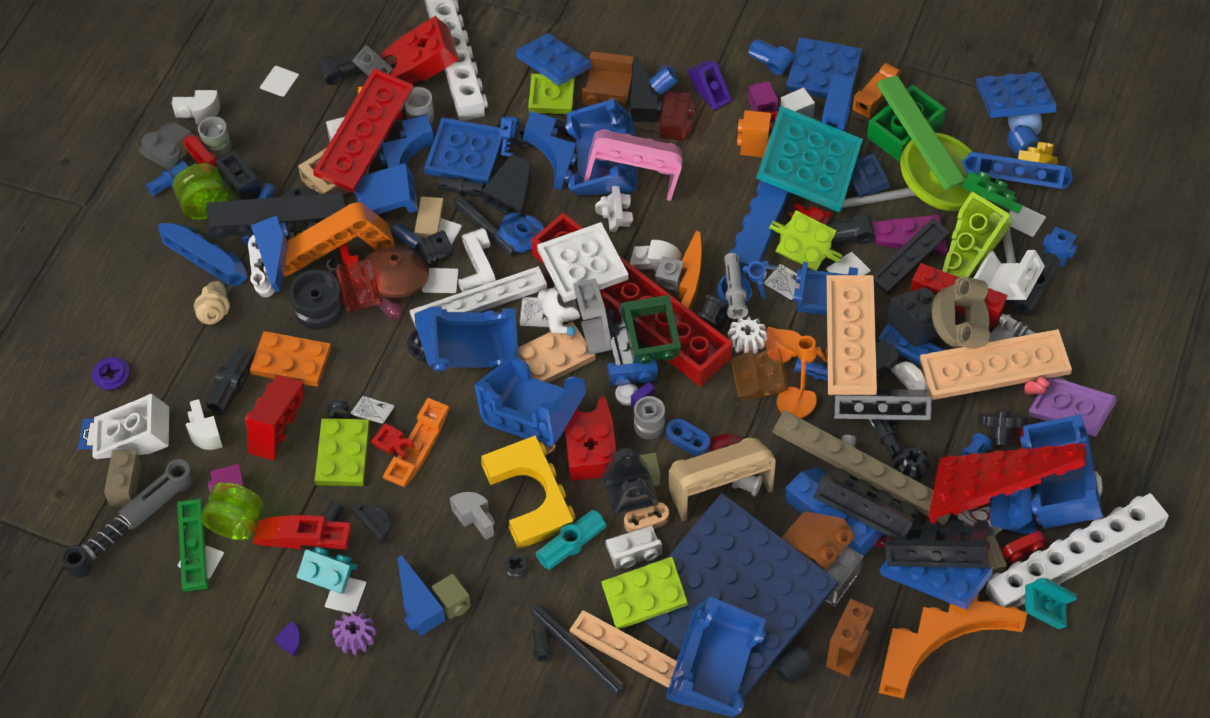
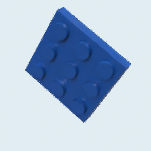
[786,37,862,98]
[976,72,1056,118]
[424,118,504,185]

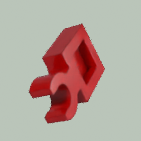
[788,204,831,226]
[371,423,415,459]

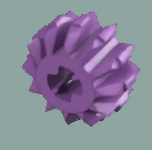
[332,611,376,655]

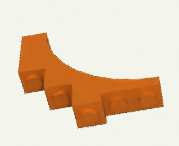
[879,593,1027,699]

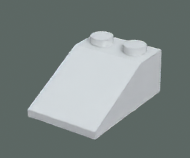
[92,394,169,459]

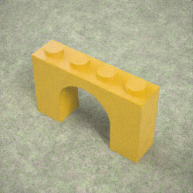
[481,435,576,550]

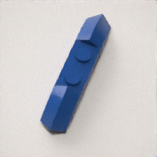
[962,152,1073,189]
[159,223,247,287]

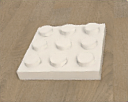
[537,222,628,303]

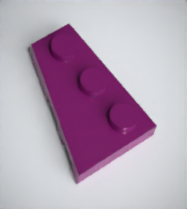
[872,214,948,256]

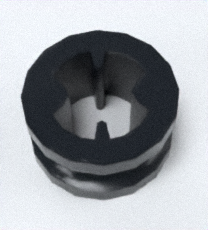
[515,127,533,149]
[328,400,349,419]
[505,554,527,579]

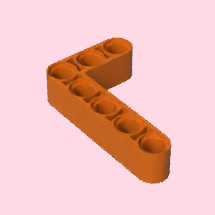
[283,202,394,276]

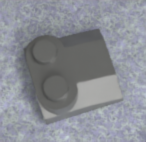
[138,122,195,170]

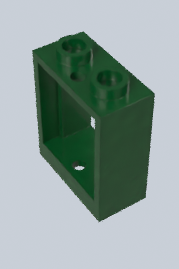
[622,295,681,365]

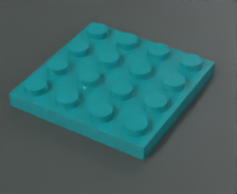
[756,106,863,212]

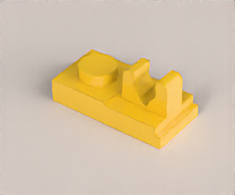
[1018,142,1058,165]

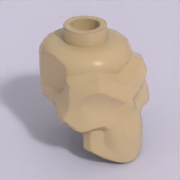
[194,281,230,325]

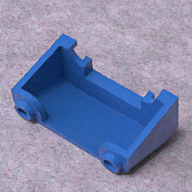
[566,99,638,196]
[414,307,519,371]
[475,356,586,447]
[666,596,766,717]

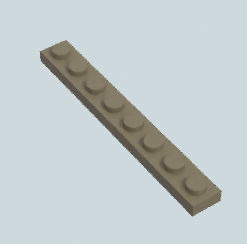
[772,410,951,525]

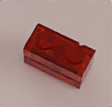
[660,91,695,141]

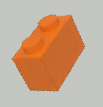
[737,110,771,157]

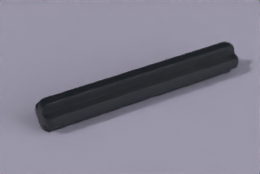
[454,196,518,257]

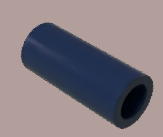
[392,223,423,251]

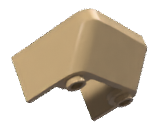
[668,437,776,521]

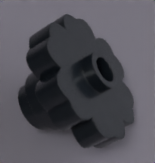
[978,410,1028,445]

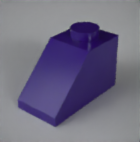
[687,61,732,110]

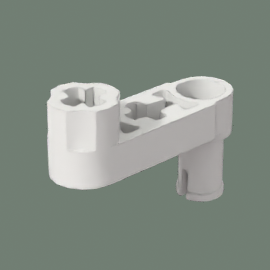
[458,228,496,292]
[248,235,275,297]

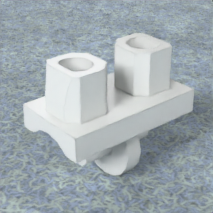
[595,186,633,232]

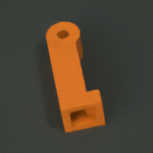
[852,63,901,119]

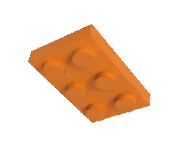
[250,331,331,387]

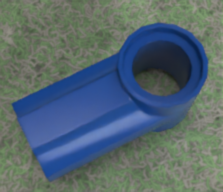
[748,39,794,75]
[649,65,679,95]

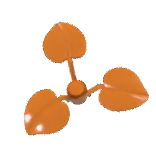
[765,327,828,419]

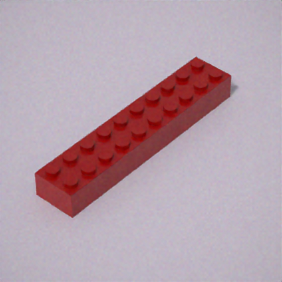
[531,213,732,387]

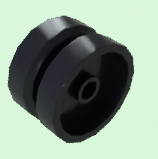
[289,269,344,329]

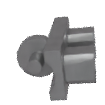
[352,45,394,76]

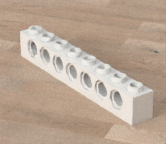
[424,0,488,121]
[985,493,1169,608]

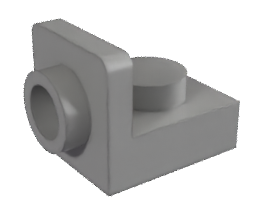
[655,256,683,293]

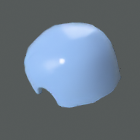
[1008,114,1042,135]

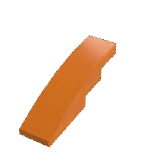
[679,231,702,311]

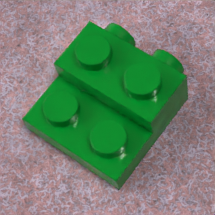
[962,171,1023,214]

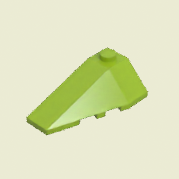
[942,192,1014,278]

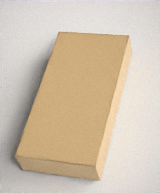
[414,197,444,238]

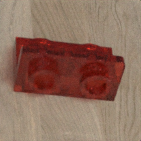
[336,259,382,312]

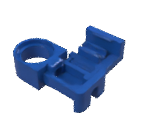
[499,116,520,156]

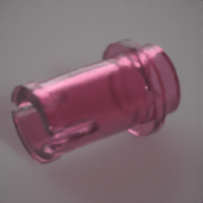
[374,295,402,321]

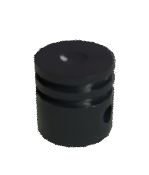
[417,230,453,265]

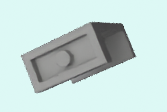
[573,278,612,355]

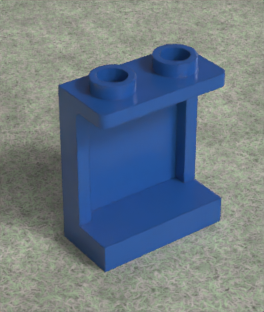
[354,163,418,214]
[793,262,858,315]

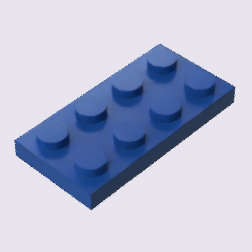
[879,538,992,610]

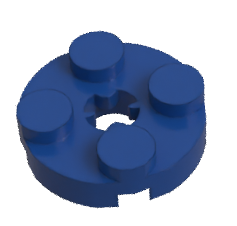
[498,213,544,253]

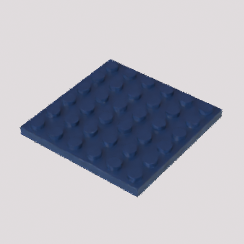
[643,493,839,700]

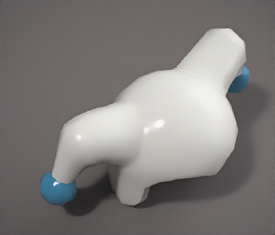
[538,285,580,336]

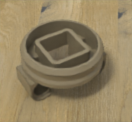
[932,277,990,349]

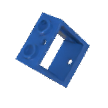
[822,75,854,132]

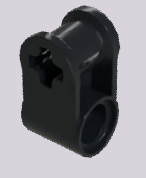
[697,295,729,329]

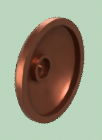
[360,246,429,298]

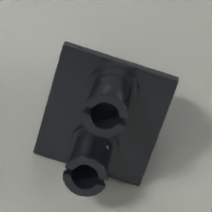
[602,448,659,515]

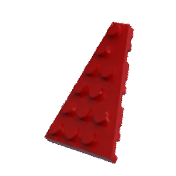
[929,443,1087,523]

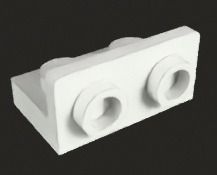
[606,526,662,569]

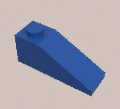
[251,216,289,293]
[398,555,445,636]

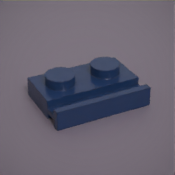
[850,153,890,199]

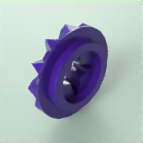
[92,357,130,392]

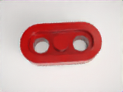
[183,134,217,174]
[1001,531,1047,565]

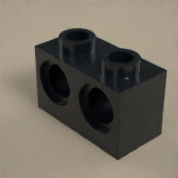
[215,150,261,200]

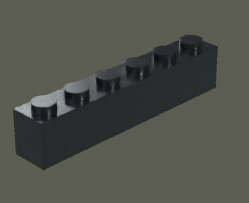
[206,193,345,239]

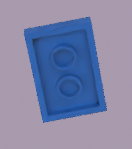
[516,33,591,86]

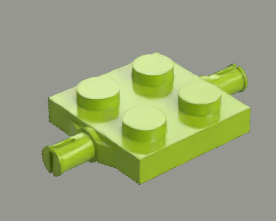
[769,211,842,271]

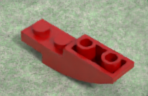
[253,515,352,550]

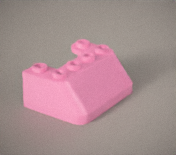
[584,129,683,201]

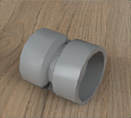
[405,87,434,124]
[198,116,231,158]
[634,396,665,440]

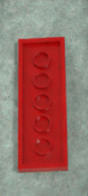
[313,69,413,193]

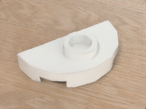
[891,361,928,390]

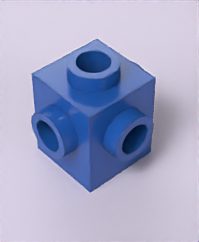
[1042,227,1078,267]

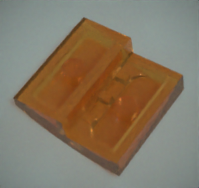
[731,346,789,400]

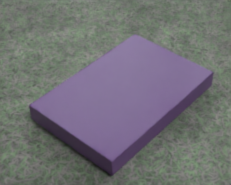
[1029,377,1116,437]

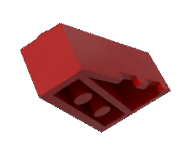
[245,375,303,461]

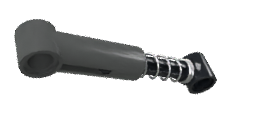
[62,459,194,579]

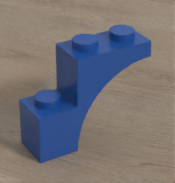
[523,111,578,190]
[379,115,434,168]

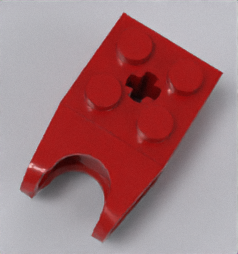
[380,16,459,84]
[565,395,616,481]

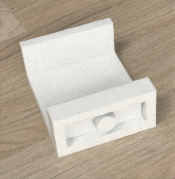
[974,250,1045,300]

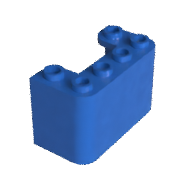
[1020,414,1103,529]

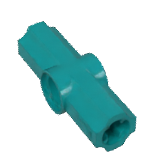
[536,510,606,570]

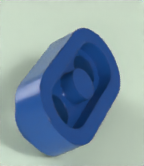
[666,419,710,456]

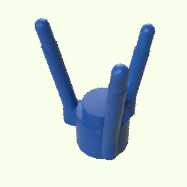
[741,261,777,299]

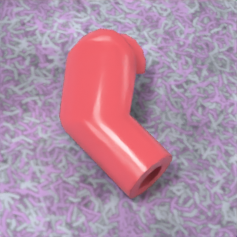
[1024,377,1049,396]

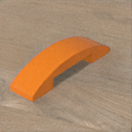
[383,398,449,488]

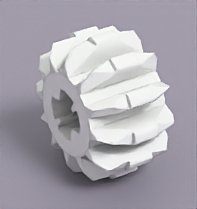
[728,316,767,356]

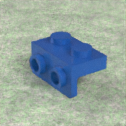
[607,360,657,387]

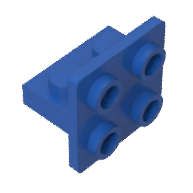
[990,487,1036,535]

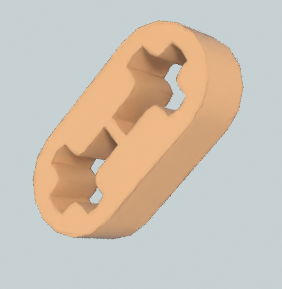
[624,502,669,533]

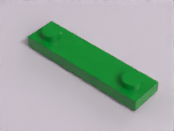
[177,498,208,592]

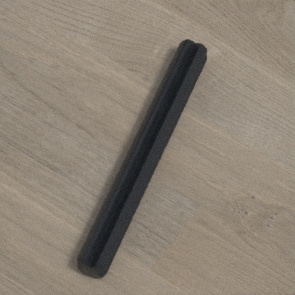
[531,605,625,695]

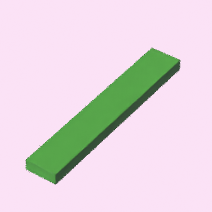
[877,75,965,191]

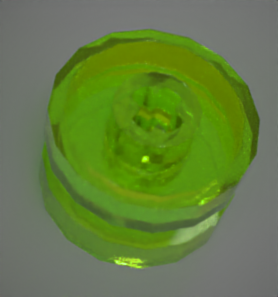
[172,163,229,220]
[200,482,263,540]

